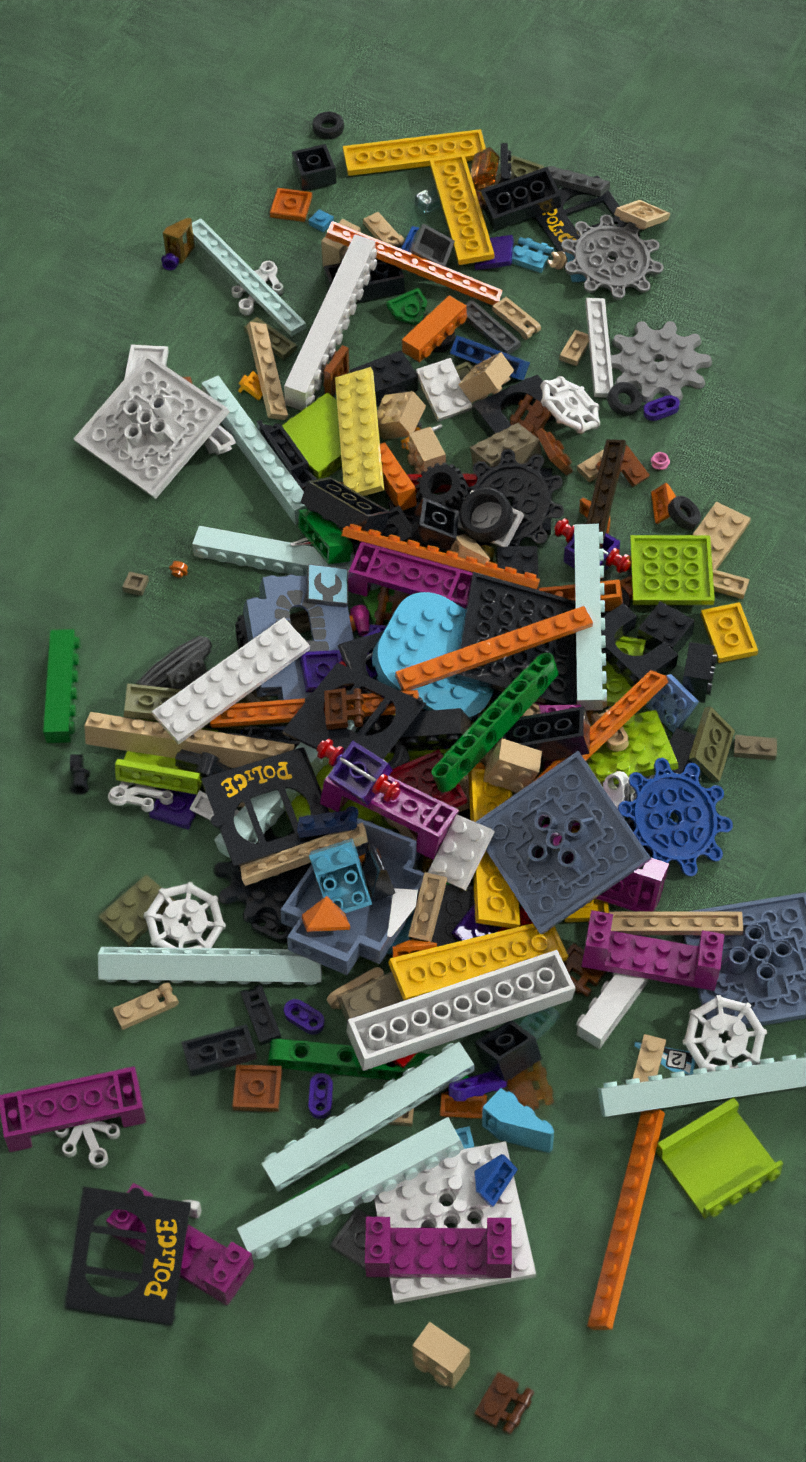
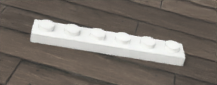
[585,298,613,397]

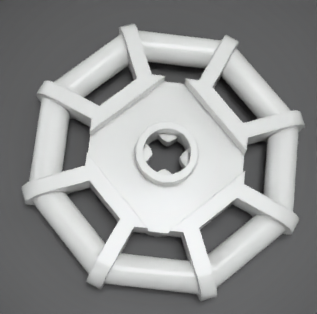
[540,376,600,434]
[143,882,226,948]
[682,995,767,1072]

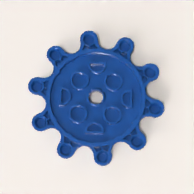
[618,758,733,877]

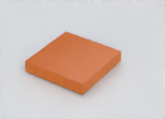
[270,188,313,222]

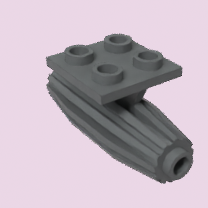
[136,636,212,690]

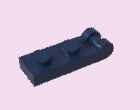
[297,806,359,838]

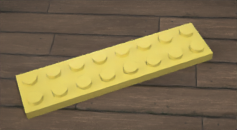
[335,367,384,496]

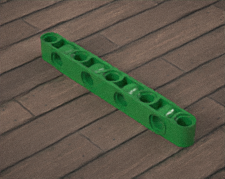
[431,653,558,792]
[267,1039,469,1080]

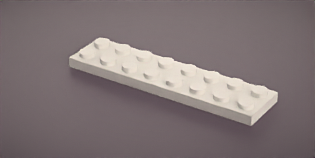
[152,617,310,745]

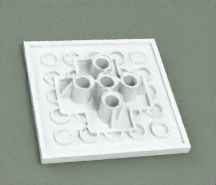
[73,354,230,499]
[374,1141,536,1304]

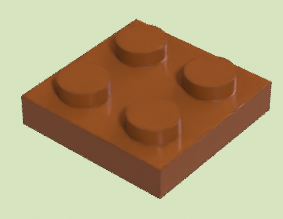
[323,345,349,396]
[536,427,573,475]
[232,1065,282,1112]

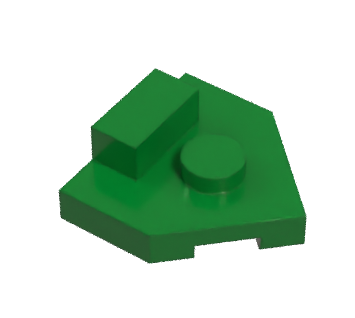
[386,288,427,326]

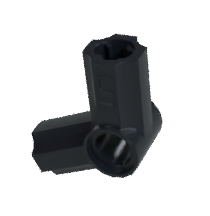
[175,749,231,778]

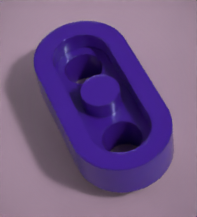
[643,395,680,421]
[284,999,325,1035]
[308,1073,333,1119]

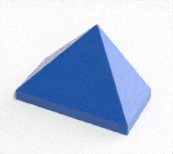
[474,1154,518,1207]

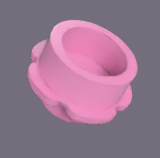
[651,452,670,470]

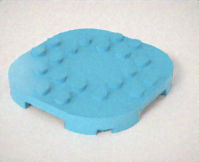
[372,592,495,721]

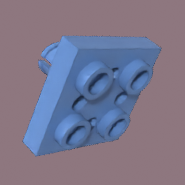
[646,674,699,734]

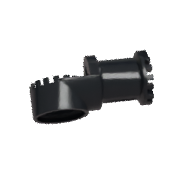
[70,754,90,795]

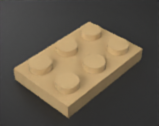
[614,200,670,229]

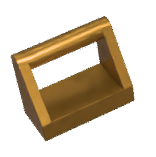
[163,218,195,264]

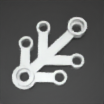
[231,261,284,316]
[108,781,173,812]
[55,1119,120,1168]

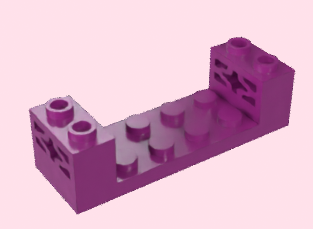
[348,541,472,609]
[320,773,459,860]
[535,824,669,912]
[581,910,724,991]
[0,1066,146,1152]
[106,1183,254,1306]
[365,1217,512,1278]

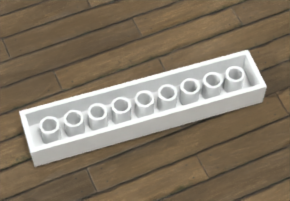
[284,234,378,411]
[346,950,575,1071]

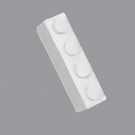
[576,973,648,1049]

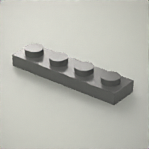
[548,166,610,197]
[465,300,521,354]

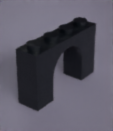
[472,374,557,437]
[601,604,678,687]

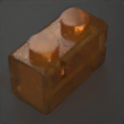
[470,147,500,190]

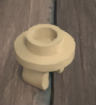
[547,251,567,270]

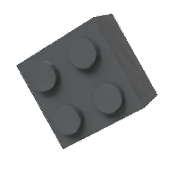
[408,224,455,267]

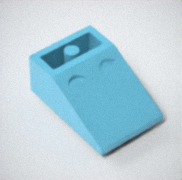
[309,838,372,913]
[482,1088,554,1153]

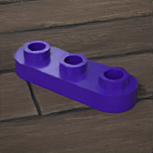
[448,1071,507,1101]

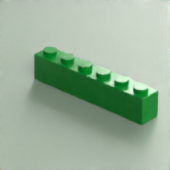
[43,629,80,743]

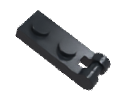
[500,143,512,183]
[240,984,282,1046]

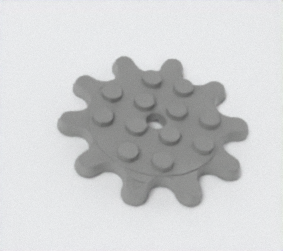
[561,215,663,300]
[610,321,712,402]

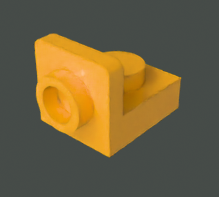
[238,371,263,401]

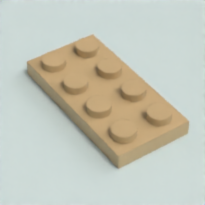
[693,502,751,570]

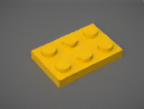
[700,602,758,663]

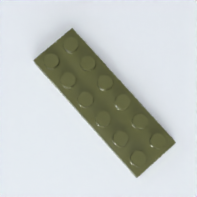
[124,683,250,730]

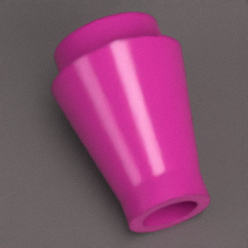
[349,605,369,636]

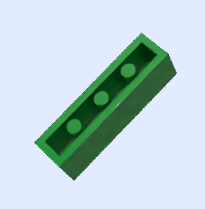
[298,509,353,564]

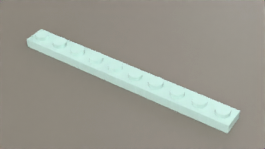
[192,218,306,337]

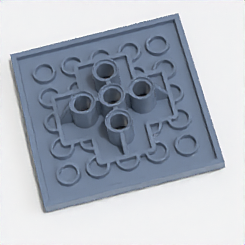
[476,751,652,934]
[683,892,806,1028]

